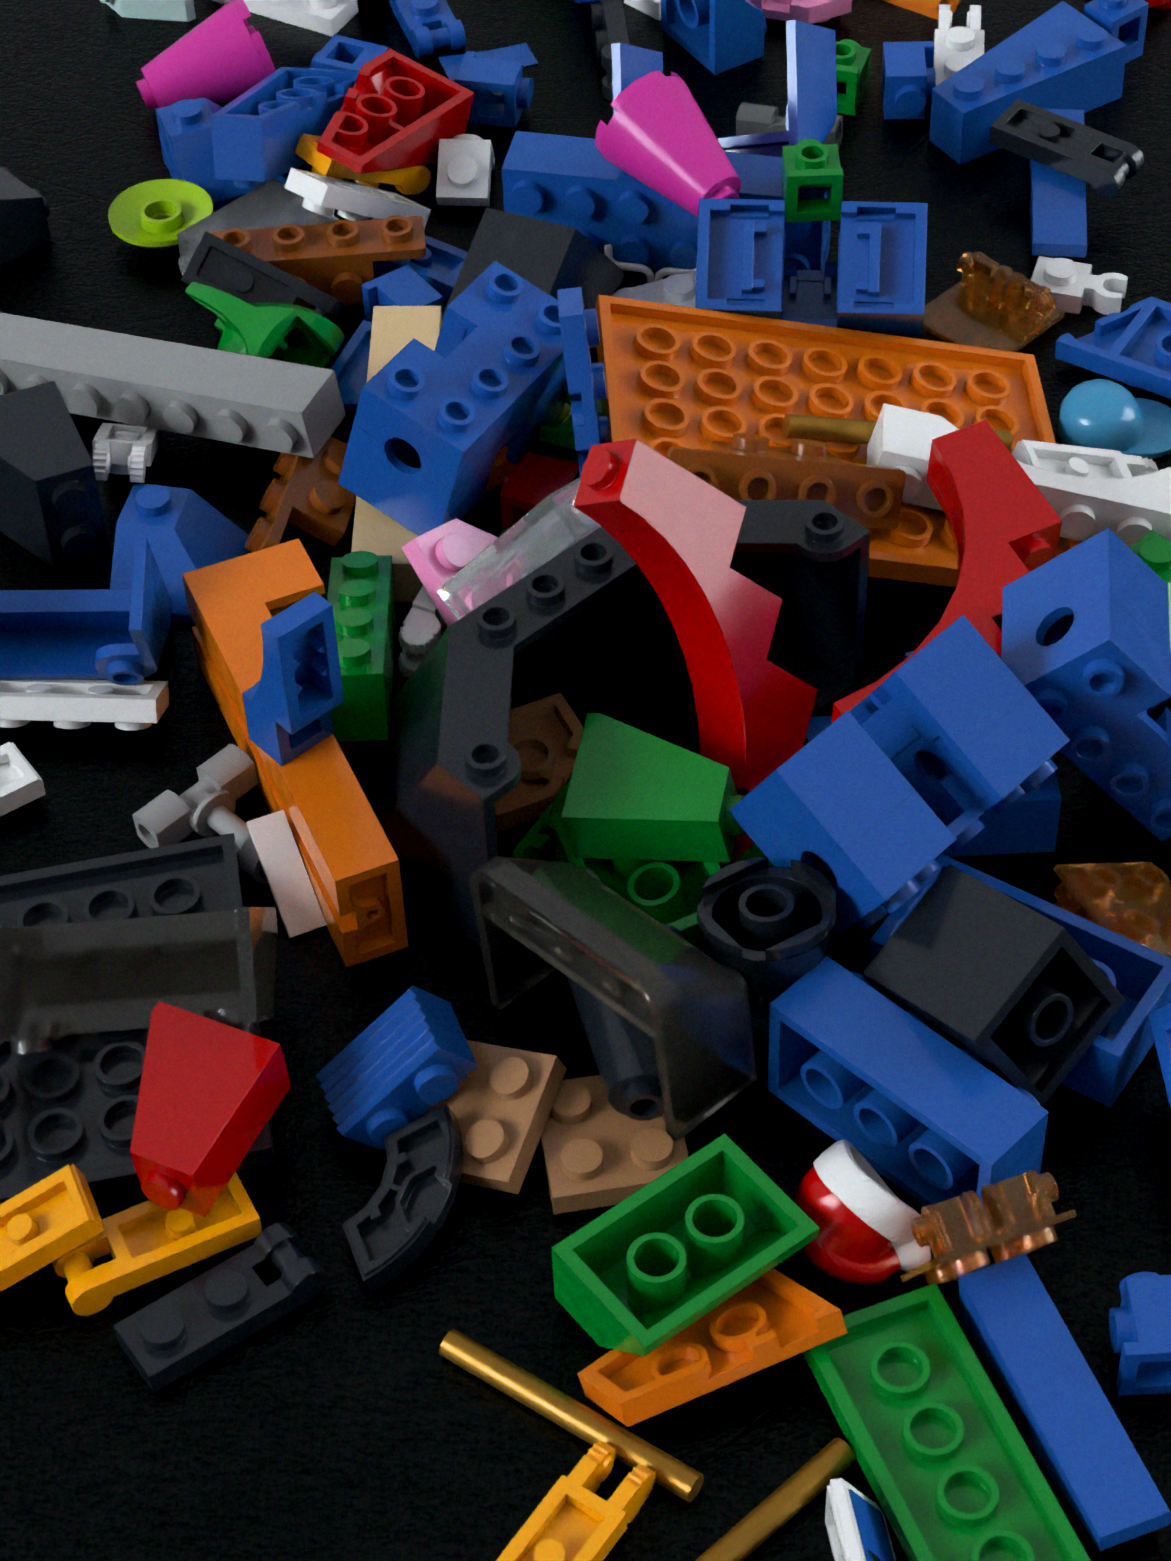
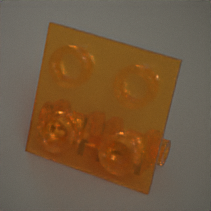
[922,251,1065,352]
[1053,862,1171,958]
[900,1169,1076,1285]

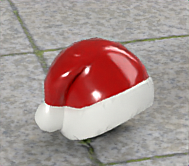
[795,1139,931,1286]

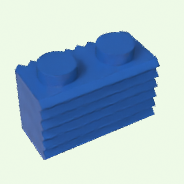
[316,986,477,1150]

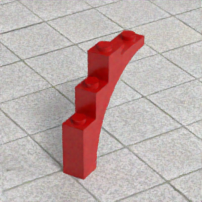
[831,420,1062,724]

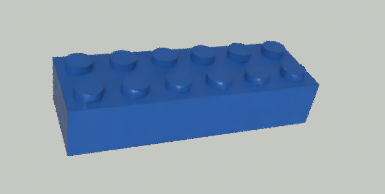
[502,131,831,272]

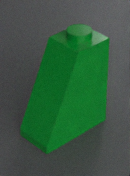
[561,713,746,862]

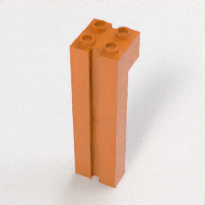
[182,538,409,968]

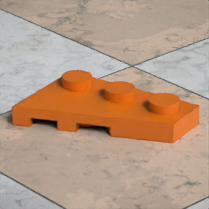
[577,1268,848,1427]

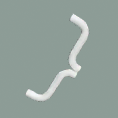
[604,244,697,283]

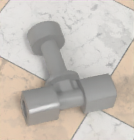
[132,744,268,884]

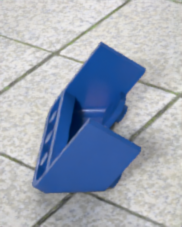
[611,20,837,157]
[0,537,172,686]

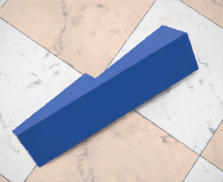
[1030,108,1087,258]
[958,1253,1171,1551]

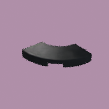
[342,1104,463,1292]

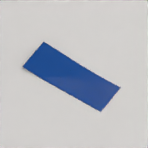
[438,43,538,81]

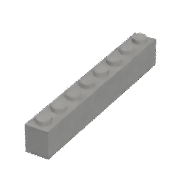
[0,312,346,458]

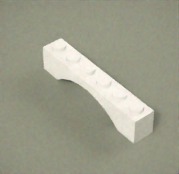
[867,403,1171,547]

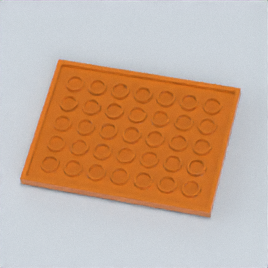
[595,294,1080,587]

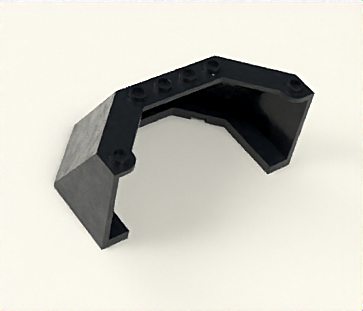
[371,500,870,960]

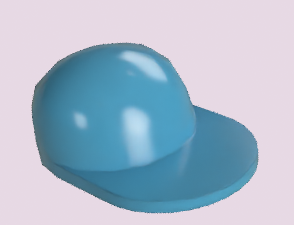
[1057,379,1171,459]

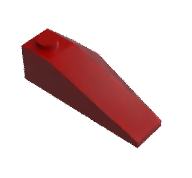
[317,49,475,174]

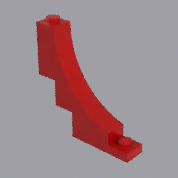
[574,439,818,869]

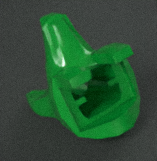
[185,282,345,368]

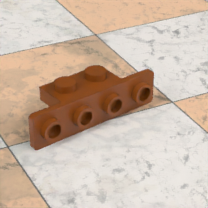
[211,215,426,309]
[667,433,906,530]
[244,436,356,552]

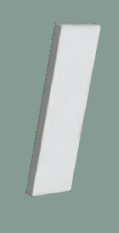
[246,810,327,939]

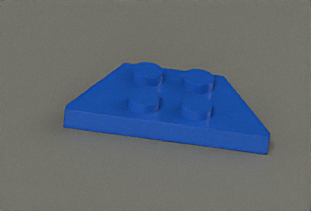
[1055,296,1171,399]

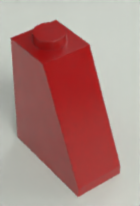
[130,1001,291,1217]

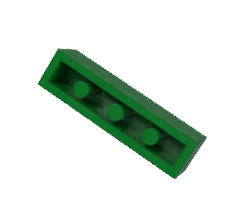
[327,551,397,742]

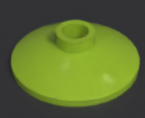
[108,179,214,247]

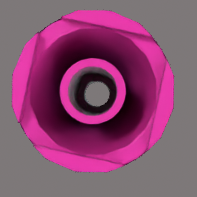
[136,0,276,110]
[595,70,741,218]

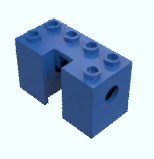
[695,198,928,339]
[338,261,568,536]
[1001,528,1171,842]
[728,615,1070,937]

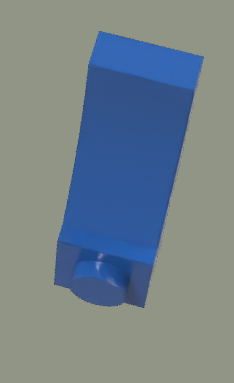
[242,592,344,766]

